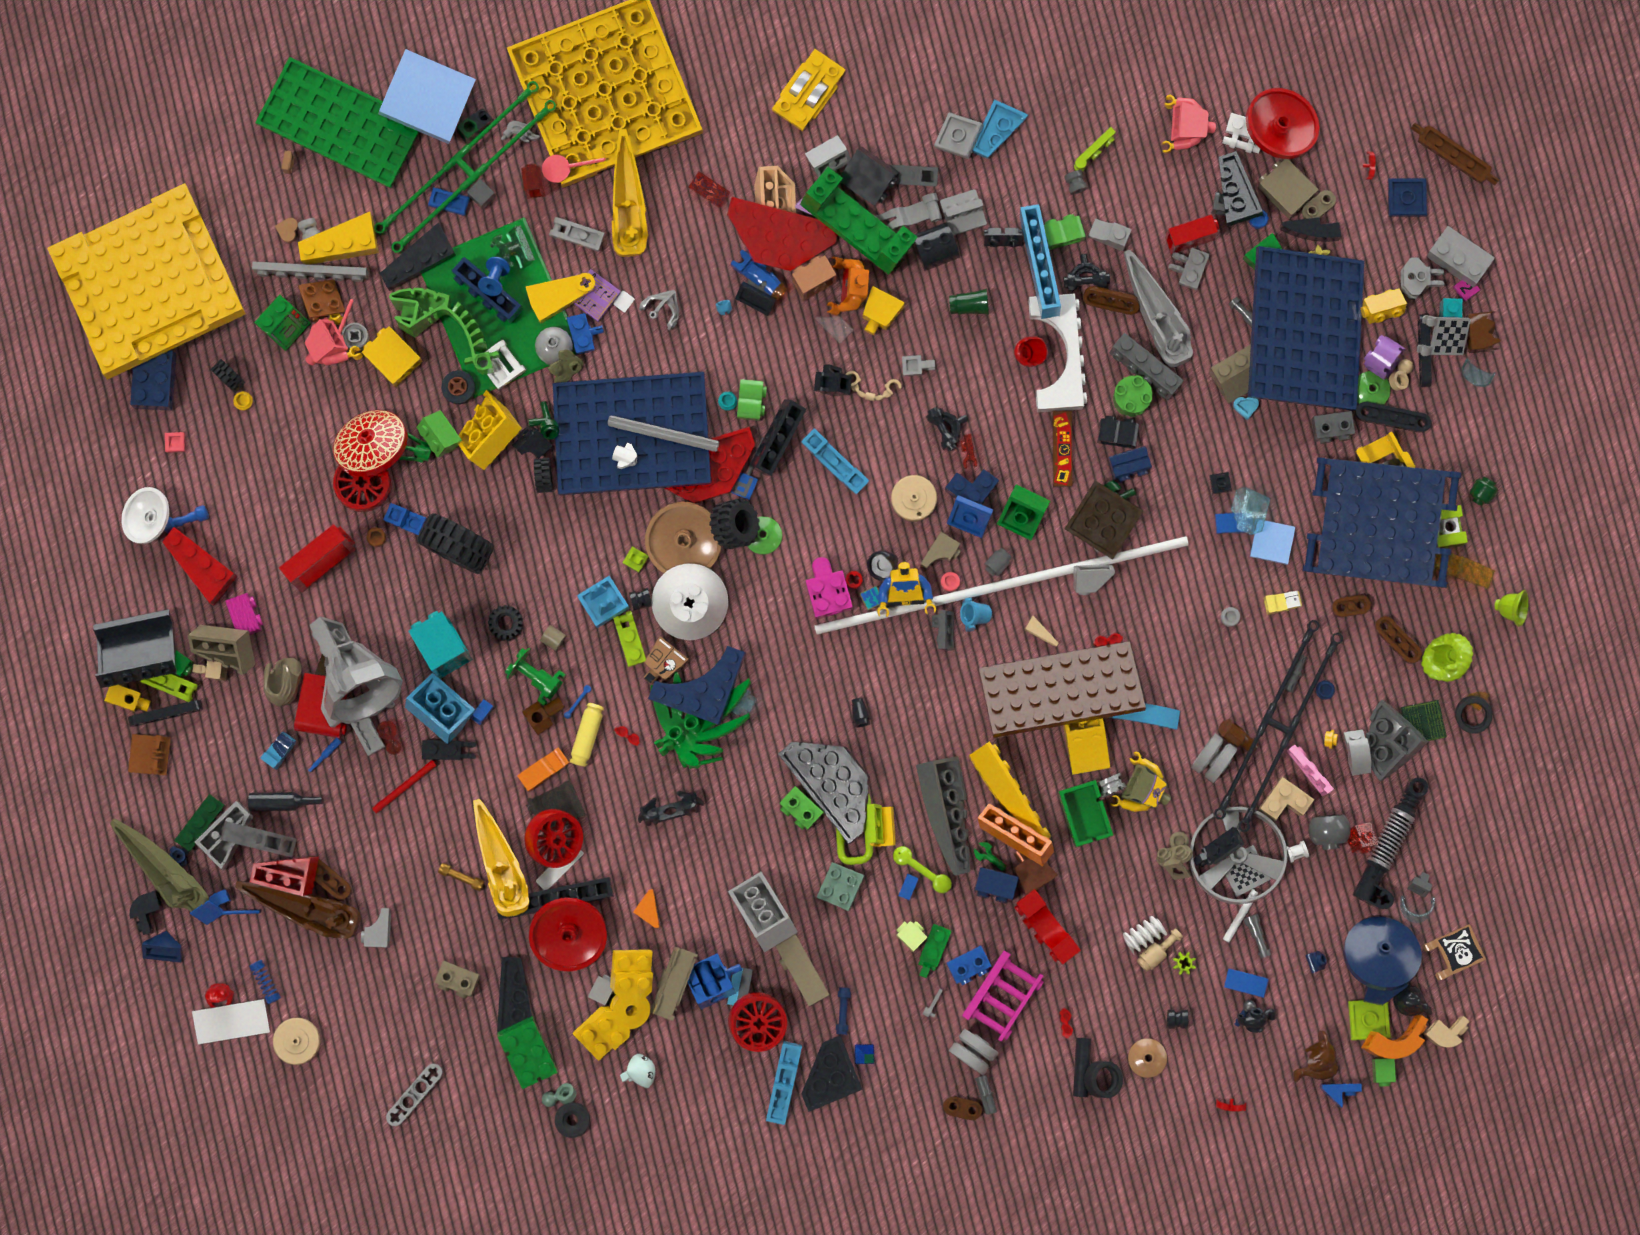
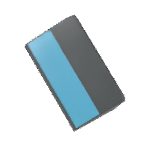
[727,967,753,1008]

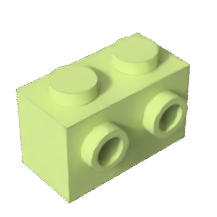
[896,921,927,952]

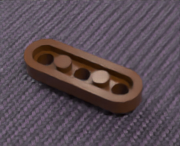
[1083,286,1140,315]
[1375,616,1422,664]
[307,855,352,900]

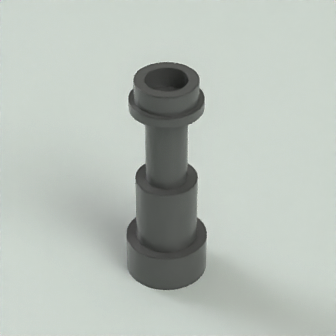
[1229,297,1253,331]
[1243,914,1271,958]

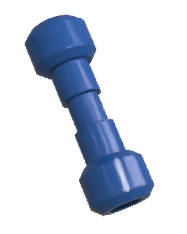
[164,505,209,533]

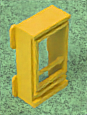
[1355,432,1415,468]

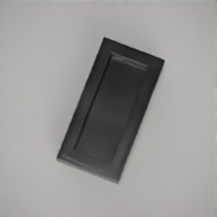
[735,281,776,316]

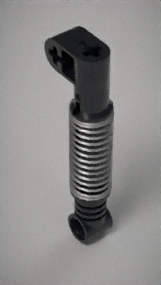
[1352,778,1428,909]

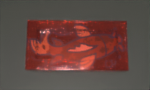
[688,171,730,208]

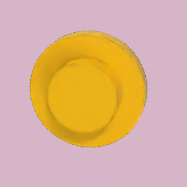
[233,391,253,411]
[1325,730,1338,749]

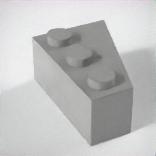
[195,801,253,870]

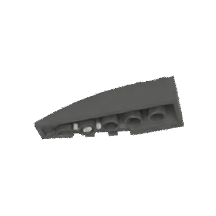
[916,756,970,876]

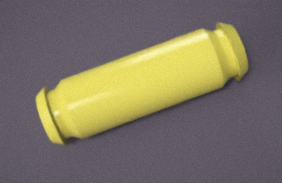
[570,703,604,767]

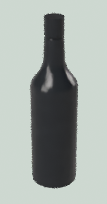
[248,792,323,812]

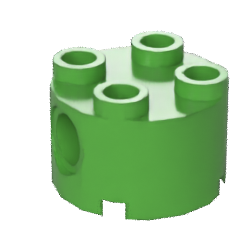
[1113,375,1152,417]

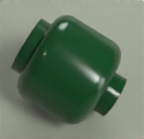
[1469,476,1498,506]

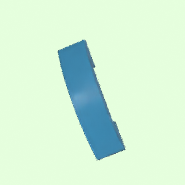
[801,428,869,494]
[1108,703,1180,730]

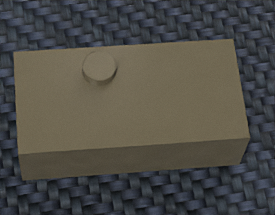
[776,934,829,1007]

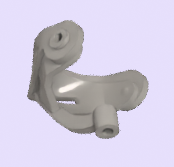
[639,290,680,331]

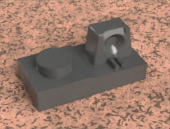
[932,610,954,651]

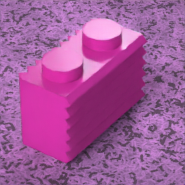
[225,593,263,635]

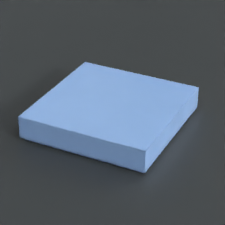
[1250,519,1295,565]

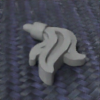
[501,121,540,143]

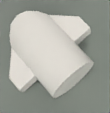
[612,443,637,469]

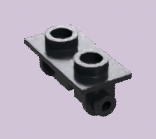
[984,227,1023,247]

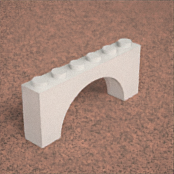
[1028,294,1087,412]

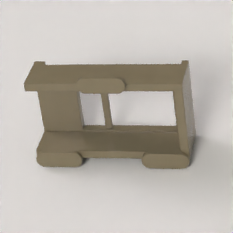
[650,946,698,1021]

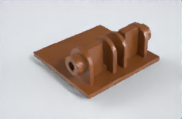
[298,279,345,323]
[128,734,171,776]

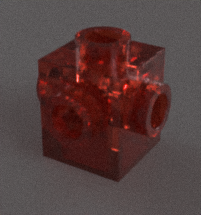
[1348,822,1378,854]

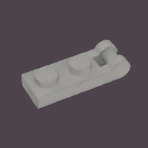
[549,217,605,252]

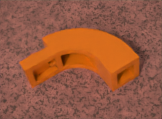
[1361,1015,1428,1059]

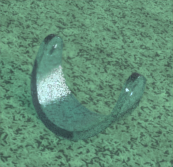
[1462,358,1496,387]
[1400,896,1435,923]

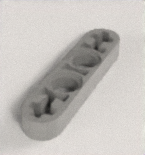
[386,1064,443,1126]

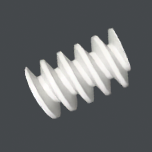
[1123,916,1167,954]

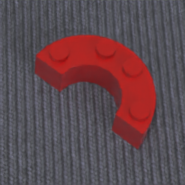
[1014,889,1081,965]

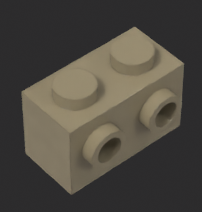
[435,961,481,999]

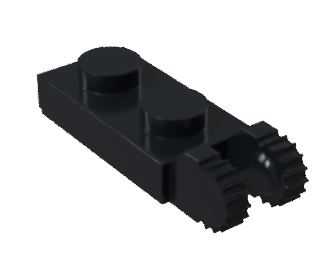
[422,740,476,761]

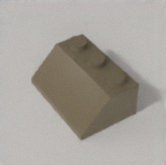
[1209,344,1251,404]

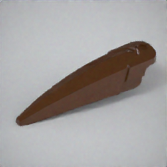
[235,881,361,939]

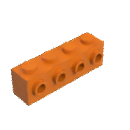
[978,804,1054,866]

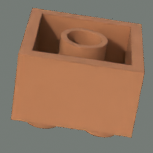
[792,255,836,301]

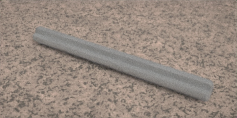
[608,415,719,452]

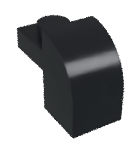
[129,891,163,936]

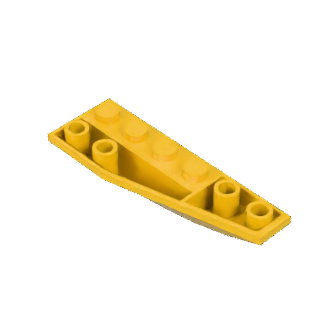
[968,741,1051,838]

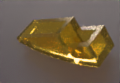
[1435,553,1495,589]

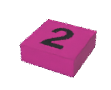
[1453,280,1480,302]

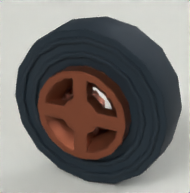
[441,370,476,405]

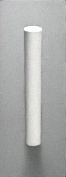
[1223,889,1258,943]

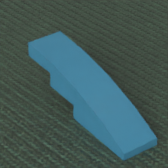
[766,1041,802,1125]

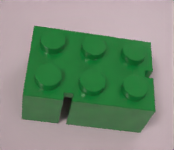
[1058,780,1113,848]
[497,1016,558,1089]

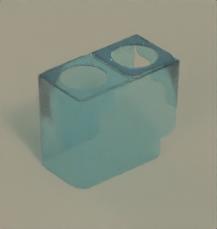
[1231,487,1271,535]

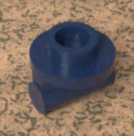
[1305,951,1327,973]

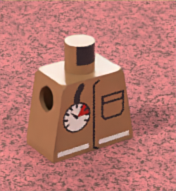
[643,636,689,685]

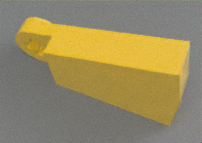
[526,273,595,323]

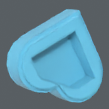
[1233,397,1259,420]

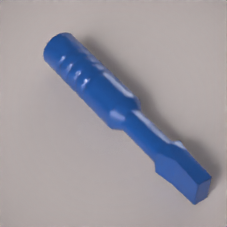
[308,738,342,772]

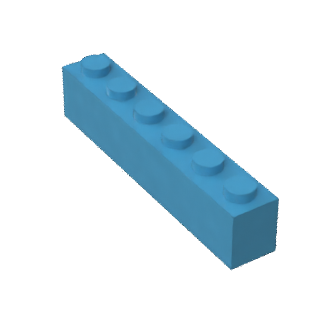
[1020,204,1061,319]

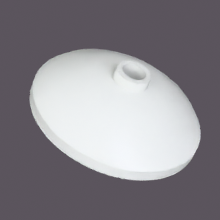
[122,487,169,544]

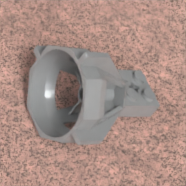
[309,616,403,727]

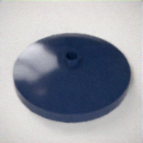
[1343,917,1422,991]

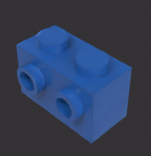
[946,946,991,985]

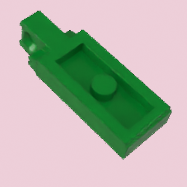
[918,924,951,978]

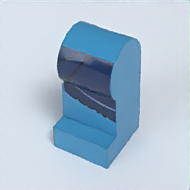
[260,731,296,770]

